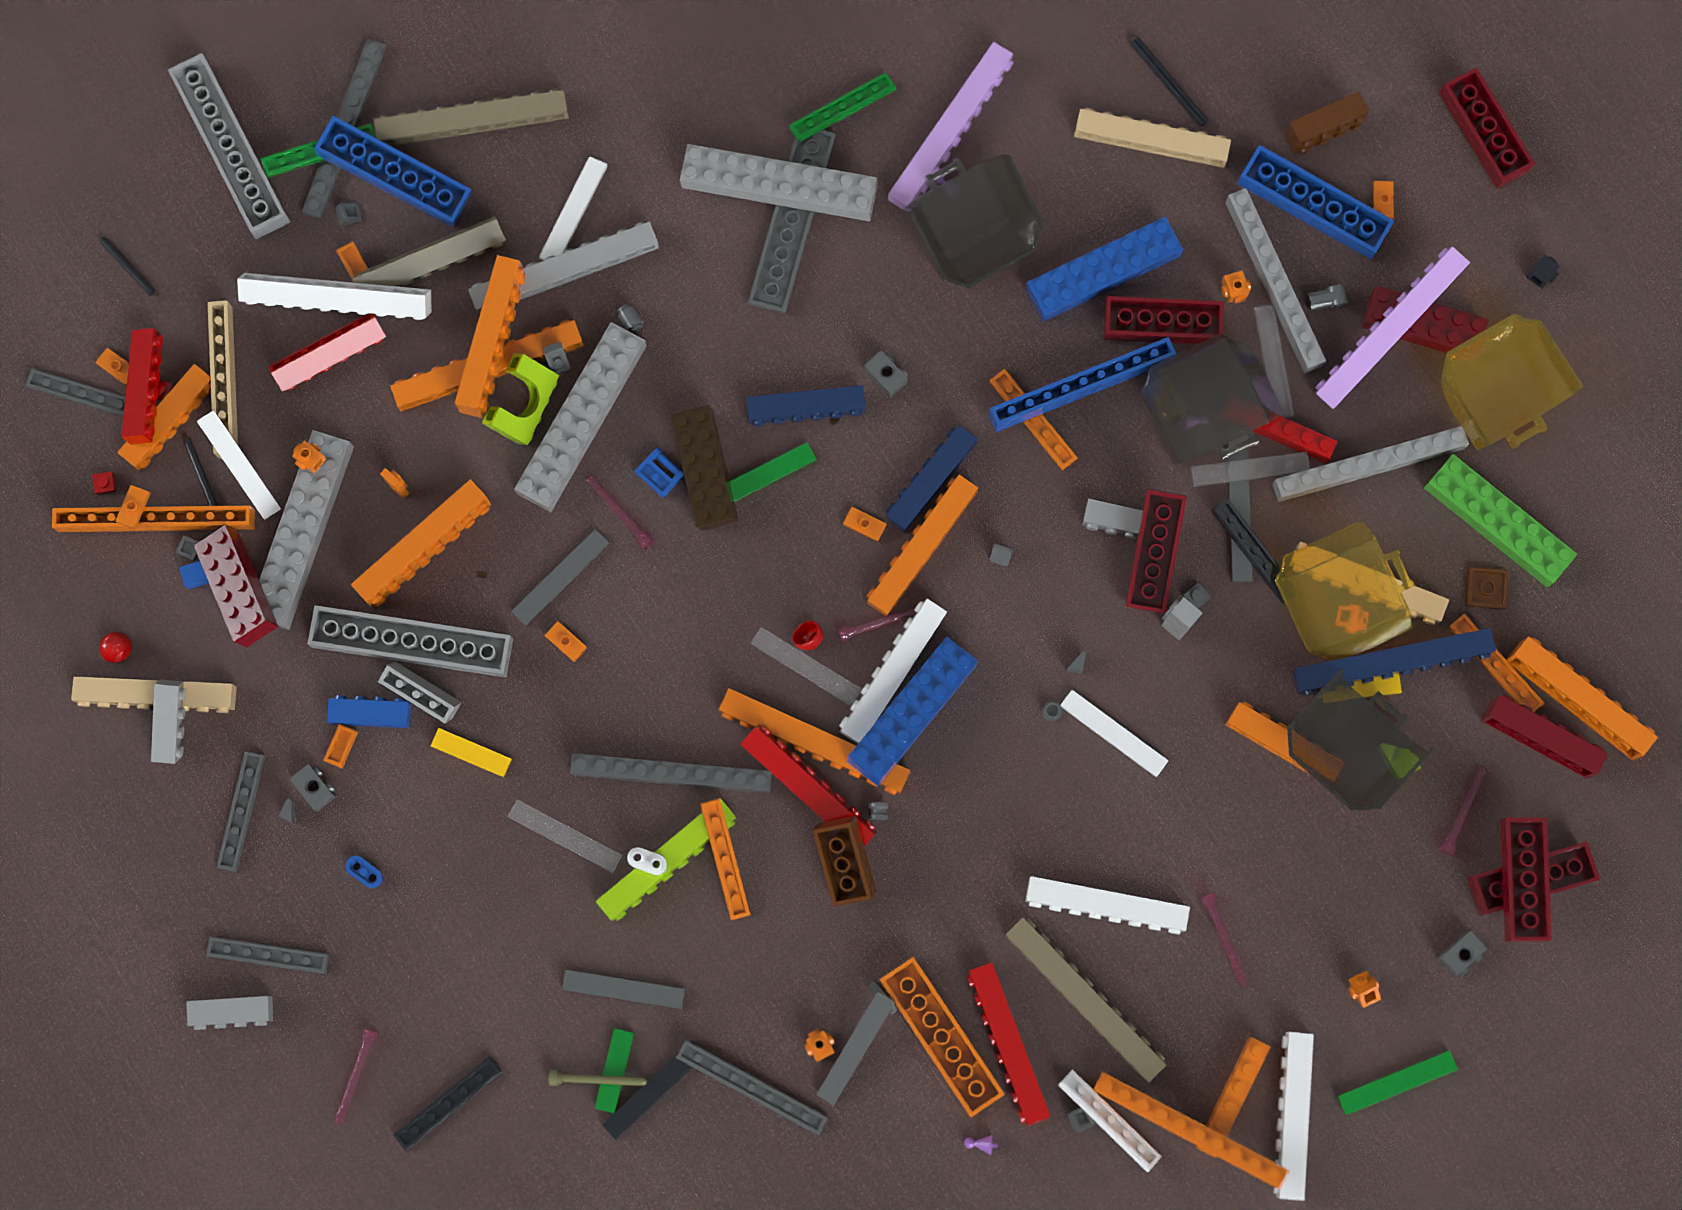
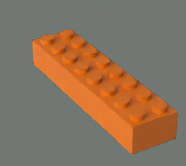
[455,255,526,418]
[351,479,491,608]
[1506,636,1658,760]
[879,957,1005,1118]

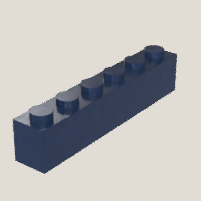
[746,385,865,426]
[886,425,978,533]

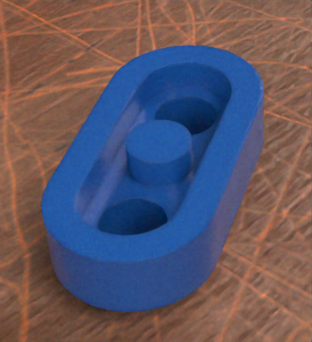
[345,856,383,888]

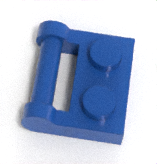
[634,447,685,498]

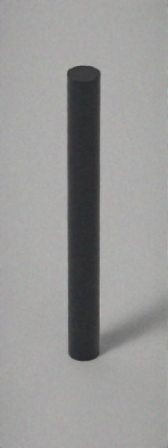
[99,237,155,296]
[183,437,218,506]

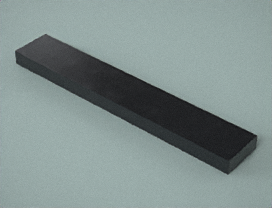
[1211,498,1299,604]
[602,1040,696,1140]
[393,1056,503,1151]

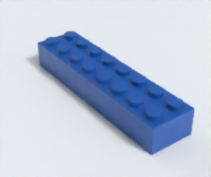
[314,116,472,228]
[1237,145,1394,259]
[1026,216,1183,322]
[847,637,978,786]

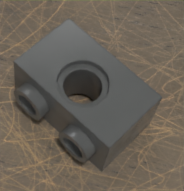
[864,351,908,398]
[290,764,336,812]
[1437,930,1487,976]

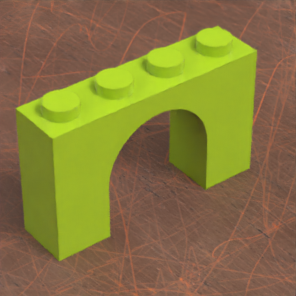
[482,353,559,445]

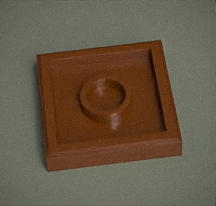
[1466,566,1509,610]

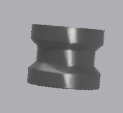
[868,802,888,820]

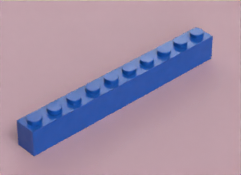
[988,337,1176,432]

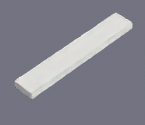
[539,156,607,260]
[197,410,281,520]
[1060,690,1168,777]
[1058,1070,1161,1172]

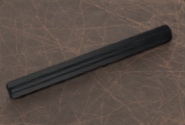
[1130,36,1208,127]

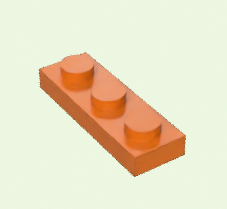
[380,468,410,499]

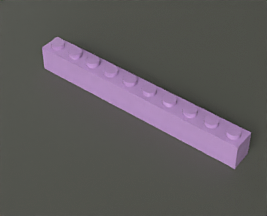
[888,42,1013,212]
[1315,247,1470,409]

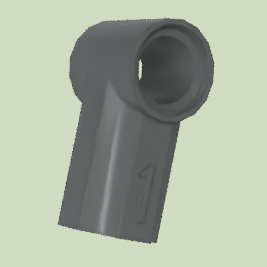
[1307,285,1348,311]

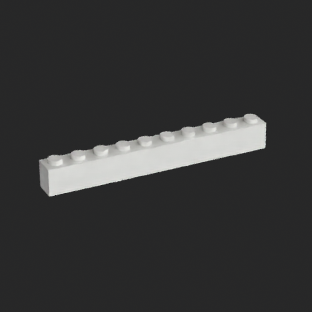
[237,273,432,320]

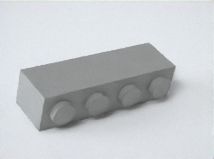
[1082,499,1142,539]
[1161,598,1202,641]
[378,661,462,723]
[151,679,186,764]
[187,996,273,1030]

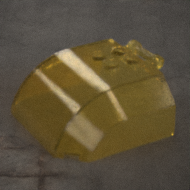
[1441,314,1584,451]
[1275,520,1415,661]

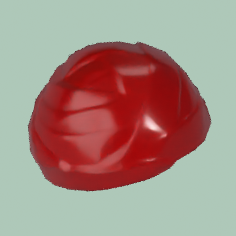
[792,621,823,650]
[99,632,132,663]

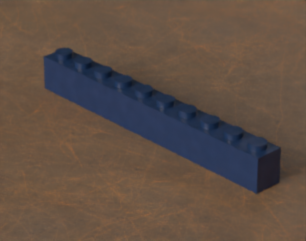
[1293,628,1496,696]

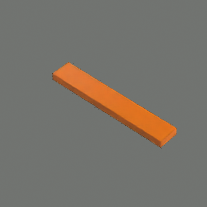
[989,369,1078,471]
[1449,613,1544,713]
[700,798,750,920]

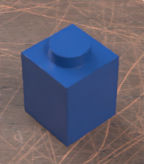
[179,561,209,589]

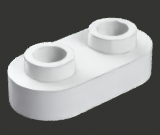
[627,847,667,875]

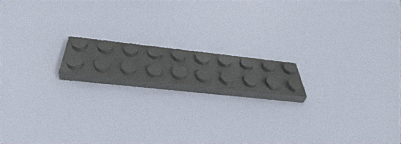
[748,130,836,314]

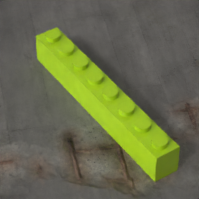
[595,798,736,921]

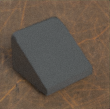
[335,202,362,226]
[990,543,1013,566]
[1067,651,1086,674]
[279,798,296,824]

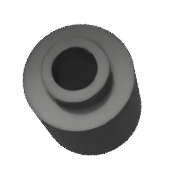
[617,303,644,333]

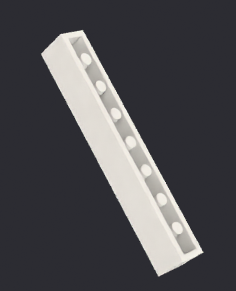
[839,599,947,744]
[1025,877,1190,935]
[1273,1032,1314,1200]

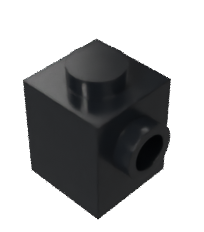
[1526,255,1560,289]

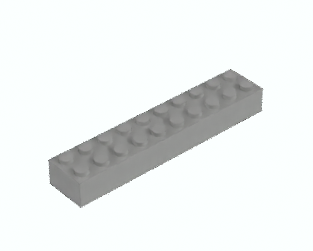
[168,53,290,239]
[680,144,878,221]
[514,322,647,512]
[259,430,354,630]
[307,605,513,678]

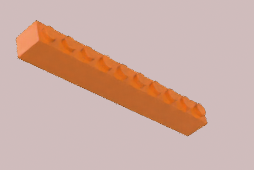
[390,320,584,412]
[52,506,255,532]
[719,688,910,795]
[1093,1072,1290,1190]

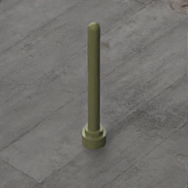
[549,1069,647,1086]

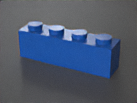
[327,695,411,728]

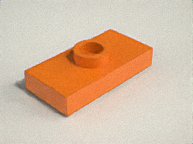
[1373,181,1394,220]
[336,241,369,282]
[95,348,129,386]
[115,485,151,529]
[843,507,887,542]
[544,621,587,662]
[323,724,358,769]

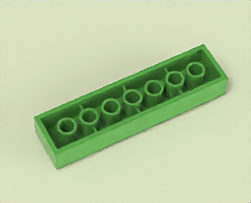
[1424,454,1577,588]

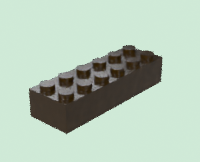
[671,405,739,531]

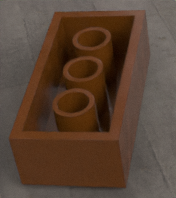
[1284,91,1369,155]
[812,816,877,906]

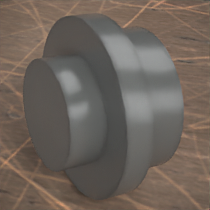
[1042,701,1062,721]

